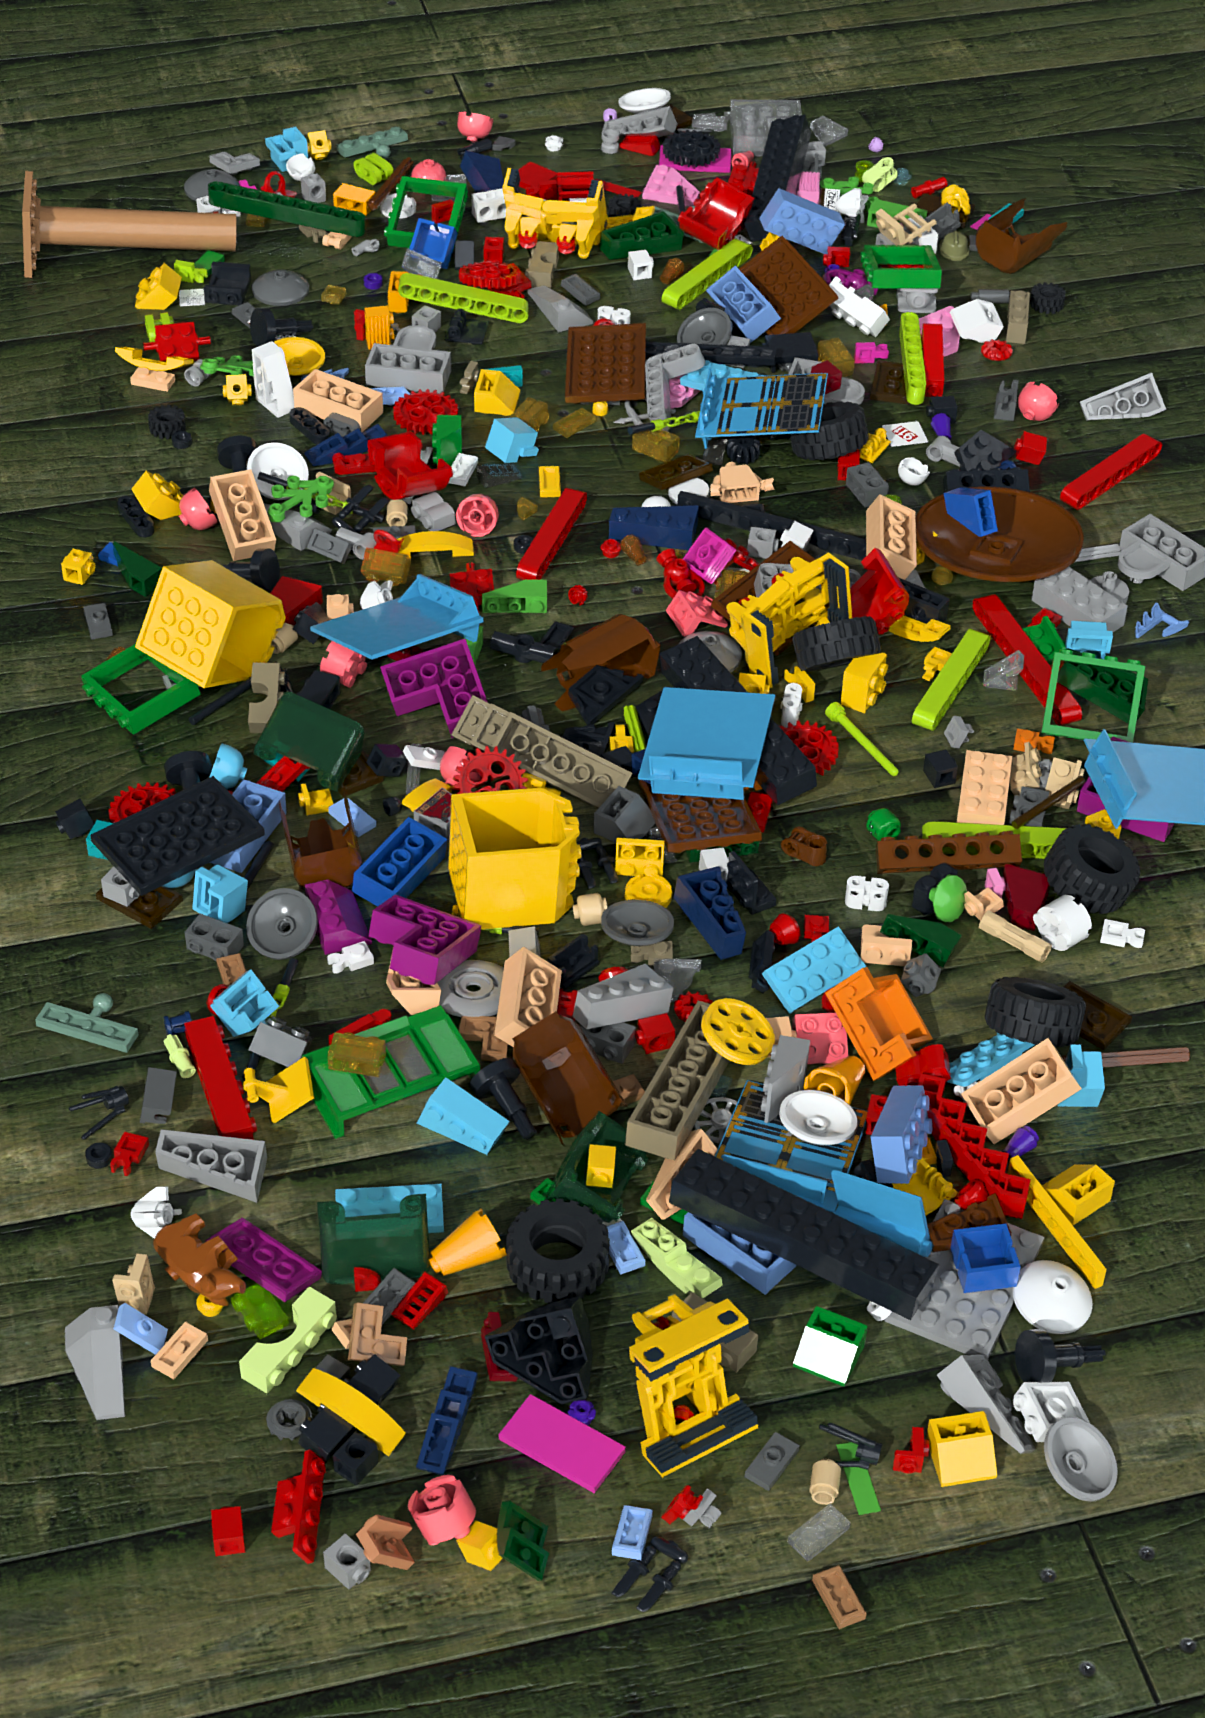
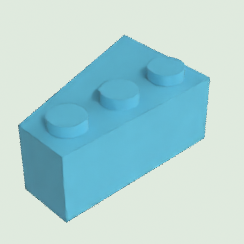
[417,1077,510,1155]

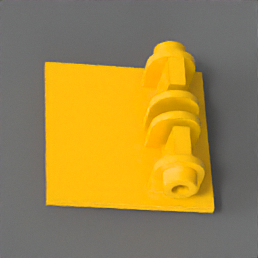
[857,428,891,463]
[892,1157,958,1216]

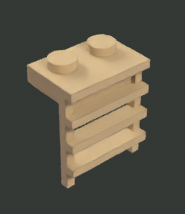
[875,203,937,245]

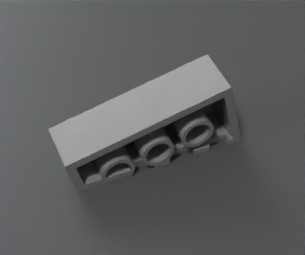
[573,964,673,1029]
[155,1130,267,1203]

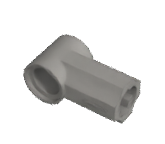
[926,436,960,467]
[335,527,377,560]

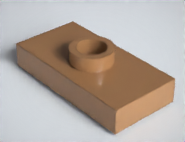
[216,953,246,986]
[812,1565,866,1629]

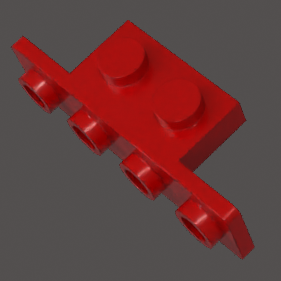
[271,1449,326,1564]

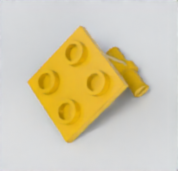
[243,1056,314,1123]

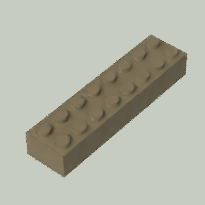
[625,1000,745,1161]

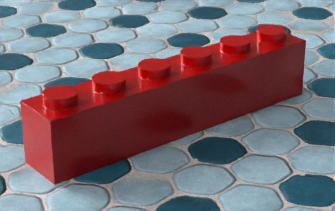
[184,1016,257,1140]

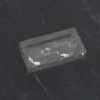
[788,1503,851,1562]

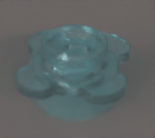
[891,168,911,184]

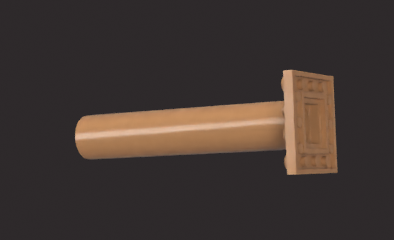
[22,171,236,278]

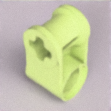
[862,157,898,192]

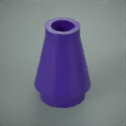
[931,413,952,441]
[1002,1126,1039,1162]

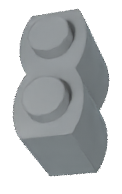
[411,492,456,531]

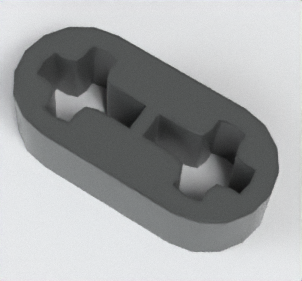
[324,412,361,437]

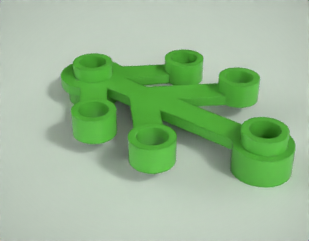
[819,177,879,212]
[200,355,254,376]
[268,476,334,522]

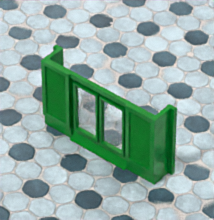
[302,1005,480,1139]

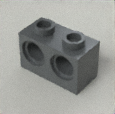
[846,462,889,507]
[1009,786,1049,827]
[185,913,244,961]
[580,1022,636,1064]

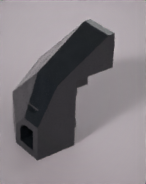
[485,1296,593,1404]

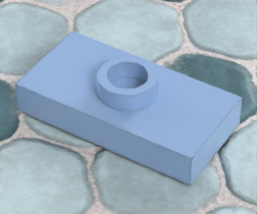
[370,387,411,405]
[328,798,376,837]
[606,1221,645,1274]
[113,1303,168,1355]
[612,1505,653,1560]

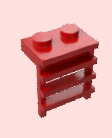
[557,172,594,201]

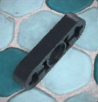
[289,407,330,445]
[117,495,155,538]

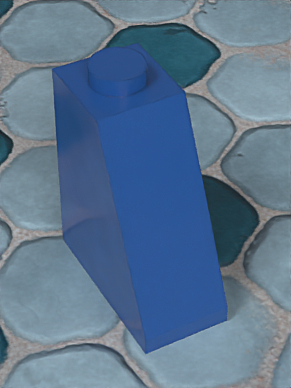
[944,487,998,537]

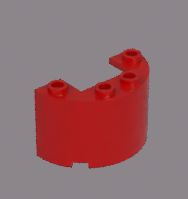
[677,177,755,250]
[368,431,453,500]
[850,548,909,634]

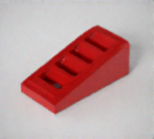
[619,136,660,156]
[391,1272,449,1330]

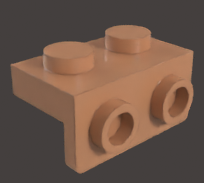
[356,1515,415,1570]

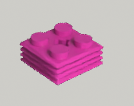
[683,528,736,584]

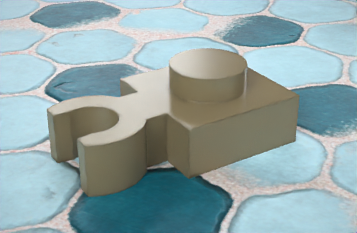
[299,225,327,243]
[460,361,480,394]
[631,941,673,965]

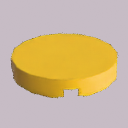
[625,874,672,908]

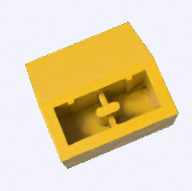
[135,263,182,310]
[474,369,520,416]
[131,470,184,520]
[841,653,888,713]
[615,838,665,877]
[1042,1165,1115,1225]
[926,1411,997,1487]

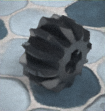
[726,435,760,465]

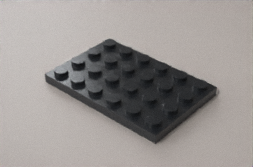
[90,776,265,896]

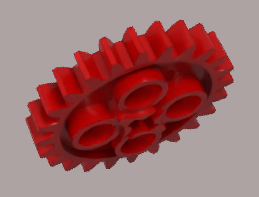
[459,261,521,289]
[393,389,458,435]
[780,721,839,776]
[452,746,528,794]
[109,782,176,823]

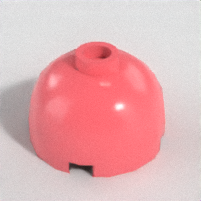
[457,112,493,142]
[411,159,447,181]
[1018,382,1059,421]
[179,487,218,531]
[456,494,499,537]
[440,746,481,790]

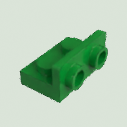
[1022,616,1066,664]

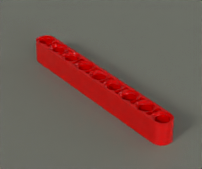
[973,594,1082,726]

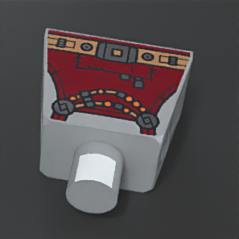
[414,787,451,840]

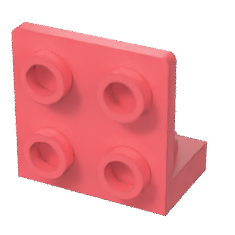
[666,590,728,637]
[792,1013,848,1065]

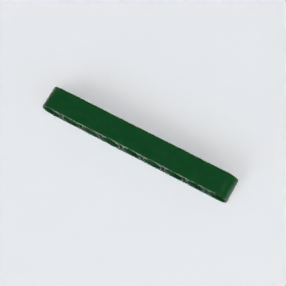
[208,181,365,237]

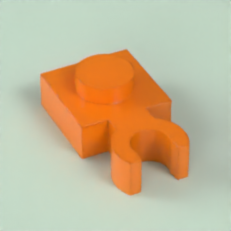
[1013,729,1055,754]

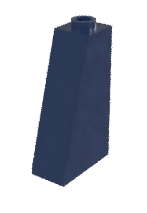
[460,150,504,193]

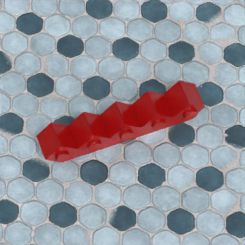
[918,1073,1031,1219]

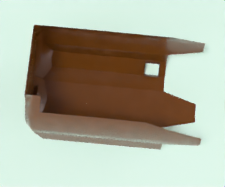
[975,198,1067,274]
[541,614,661,712]
[279,785,362,891]
[512,1011,627,1146]

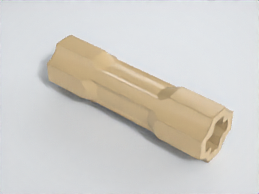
[979,910,1052,963]

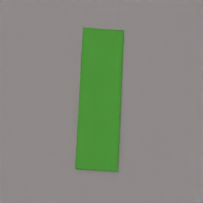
[836,1442,881,1515]

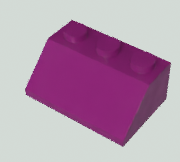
[305,880,372,955]

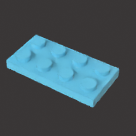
[680,360,764,391]
[762,926,866,1015]
[335,1184,444,1238]

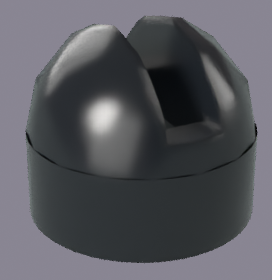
[383,797,402,817]

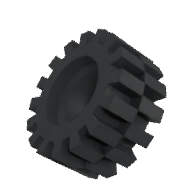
[608,194,641,217]
[1030,282,1066,314]
[148,405,186,439]

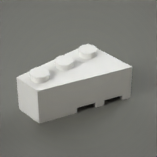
[829,277,890,337]
[252,341,294,418]

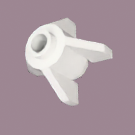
[836,188,869,223]
[360,580,393,610]
[131,1187,182,1238]

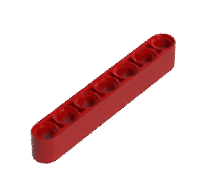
[1060,434,1162,510]
[516,488,587,580]

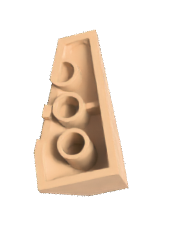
[386,945,441,1015]
[646,1129,718,1220]

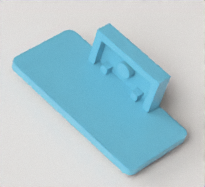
[947,1033,1034,1087]

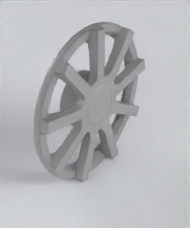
[694,1097,737,1145]

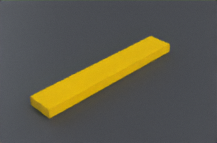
[1007,1155,1107,1289]

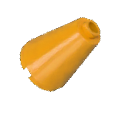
[803,1056,865,1105]
[428,1209,506,1276]

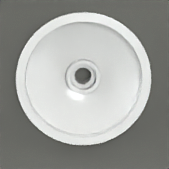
[619,88,671,114]
[247,443,308,500]
[779,1090,857,1145]
[1012,1260,1093,1334]

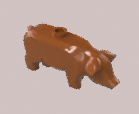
[153,1213,246,1306]

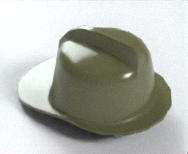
[939,230,969,261]

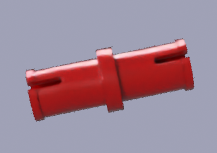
[911,177,948,199]

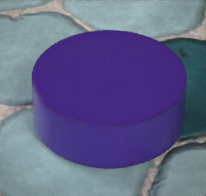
[364,273,383,290]

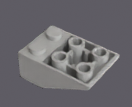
[761,1035,810,1123]

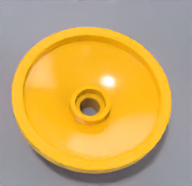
[274,337,325,376]

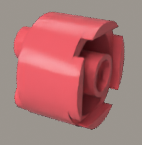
[320,641,367,688]
[408,1475,476,1545]

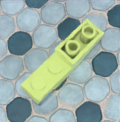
[631,1218,723,1298]

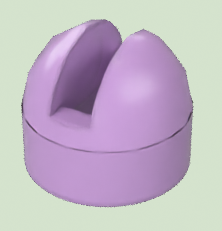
[603,109,617,121]
[868,137,883,153]

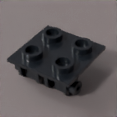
[444,308,489,344]

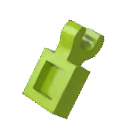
[174,260,208,283]

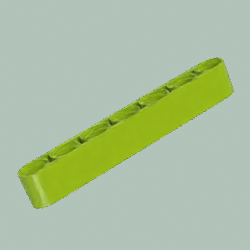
[661,239,753,310]
[398,273,528,323]
[899,312,926,405]
[912,629,991,731]
[922,822,1066,859]

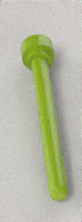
[825,702,899,776]

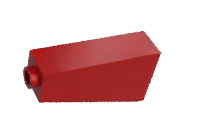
[921,323,944,397]
[270,576,323,626]

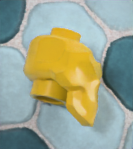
[941,185,971,215]

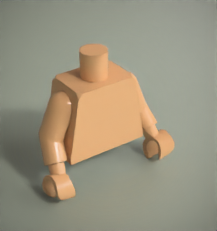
[710,462,775,503]

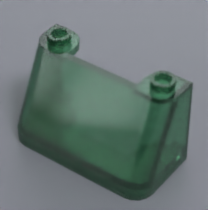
[254,692,365,792]
[543,1111,649,1223]
[317,1194,430,1284]

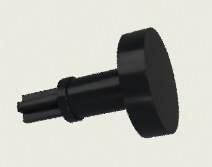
[250,308,313,347]
[217,435,258,473]
[221,548,280,592]
[164,751,212,790]
[469,1058,537,1140]
[1015,1329,1105,1383]

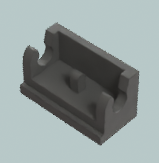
[925,202,961,243]
[994,380,1019,421]
[140,1067,177,1124]

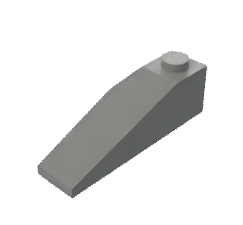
[602,106,677,137]
[527,285,593,332]
[1079,373,1166,421]
[263,503,332,551]
[65,1305,125,1420]
[937,1355,1036,1454]

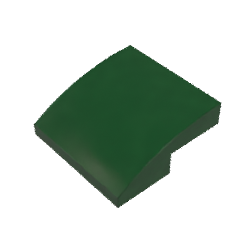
[497,1501,549,1581]

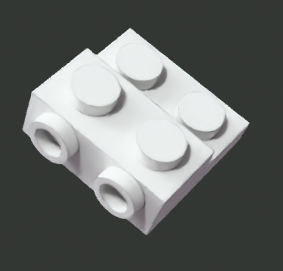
[1013,1382,1090,1442]

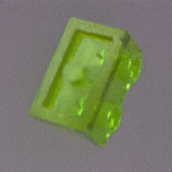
[230,1283,289,1339]

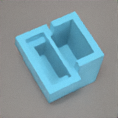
[265,127,308,172]
[485,417,539,463]
[1065,621,1113,659]
[192,864,248,923]
[210,970,279,1037]
[1057,1045,1105,1107]

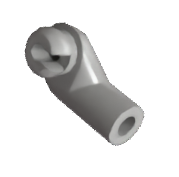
[352,239,380,256]

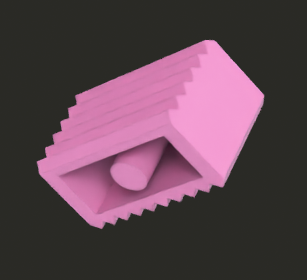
[796,171,820,204]

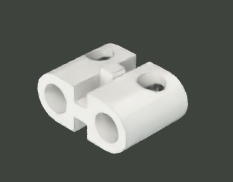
[598,306,631,325]
[781,683,803,728]
[845,876,889,911]

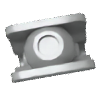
[897,288,938,313]

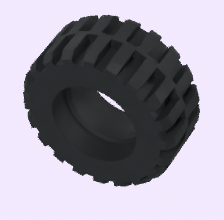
[790,401,869,460]
[793,616,881,672]
[1044,824,1140,914]
[984,977,1086,1047]
[506,1199,610,1304]

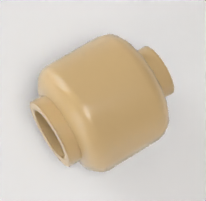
[573,893,607,926]

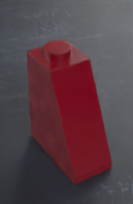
[1003,864,1050,931]

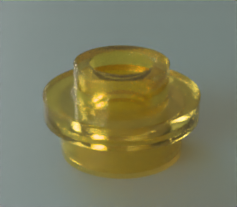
[932,566,953,585]

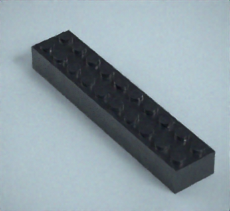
[744,114,812,242]
[659,636,817,806]
[669,1149,939,1321]

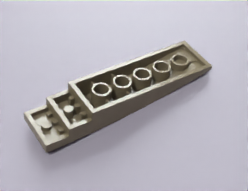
[451,695,633,808]

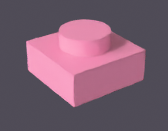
[985,868,1006,899]

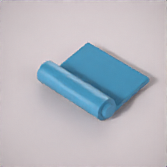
[831,1169,933,1257]

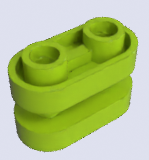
[354,153,394,185]
[144,312,174,342]

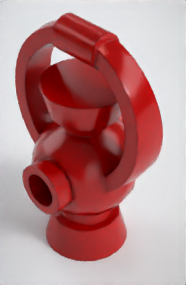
[656,549,705,599]

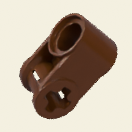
[781,826,827,866]

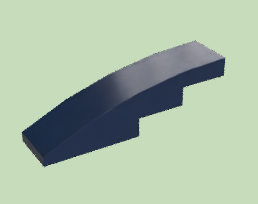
[304,424,387,467]
[416,1366,478,1475]

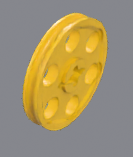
[701,998,775,1065]

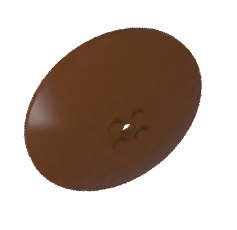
[915,487,1084,582]

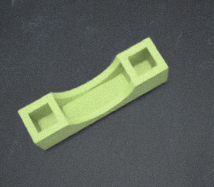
[239,1287,337,1394]

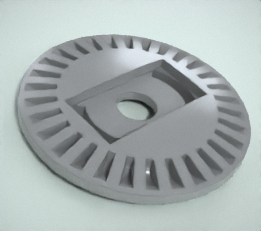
[437,960,504,1017]

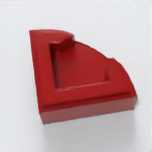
[354,1267,382,1292]

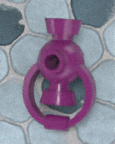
[822,269,878,295]

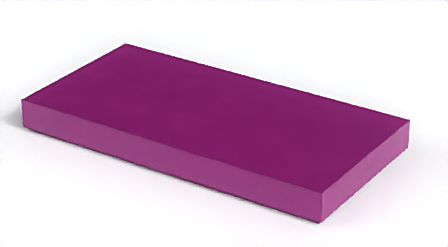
[205,1217,322,1302]

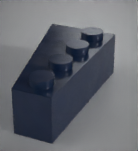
[609,505,699,550]
[674,866,746,960]

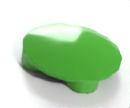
[929,874,967,922]

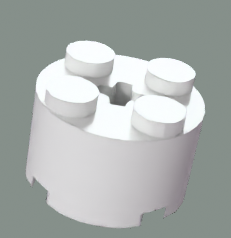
[1033,895,1092,951]

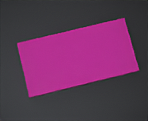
[659,145,731,173]
[499,1394,626,1494]

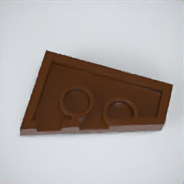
[927,1193,1012,1253]

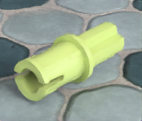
[164,1034,196,1078]

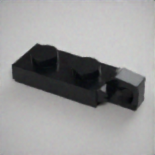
[749,930,775,994]

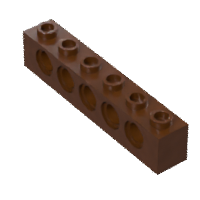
[876,831,1022,874]

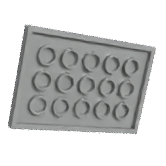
[884,1199,1044,1360]

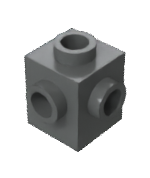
[900,954,941,997]

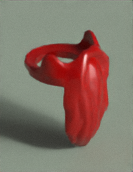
[261,171,297,198]
[368,529,404,572]

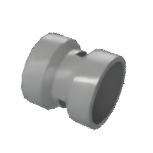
[601,129,619,154]
[184,359,211,387]

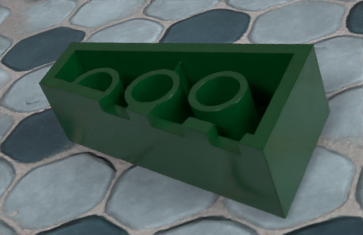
[600,211,684,260]
[1057,648,1148,724]

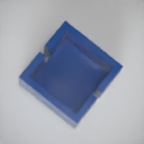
[408,218,458,269]
[950,1224,1021,1293]

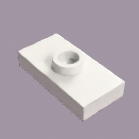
[449,453,478,486]
[403,745,445,770]

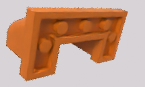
[825,967,933,1081]

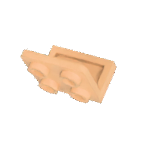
[860,924,912,966]

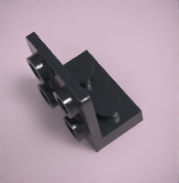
[726,851,777,915]

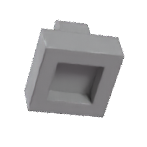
[944,716,974,748]
[683,1488,721,1528]

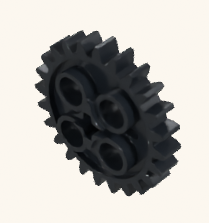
[663,130,720,167]

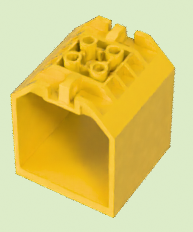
[135,560,286,688]
[448,788,581,929]

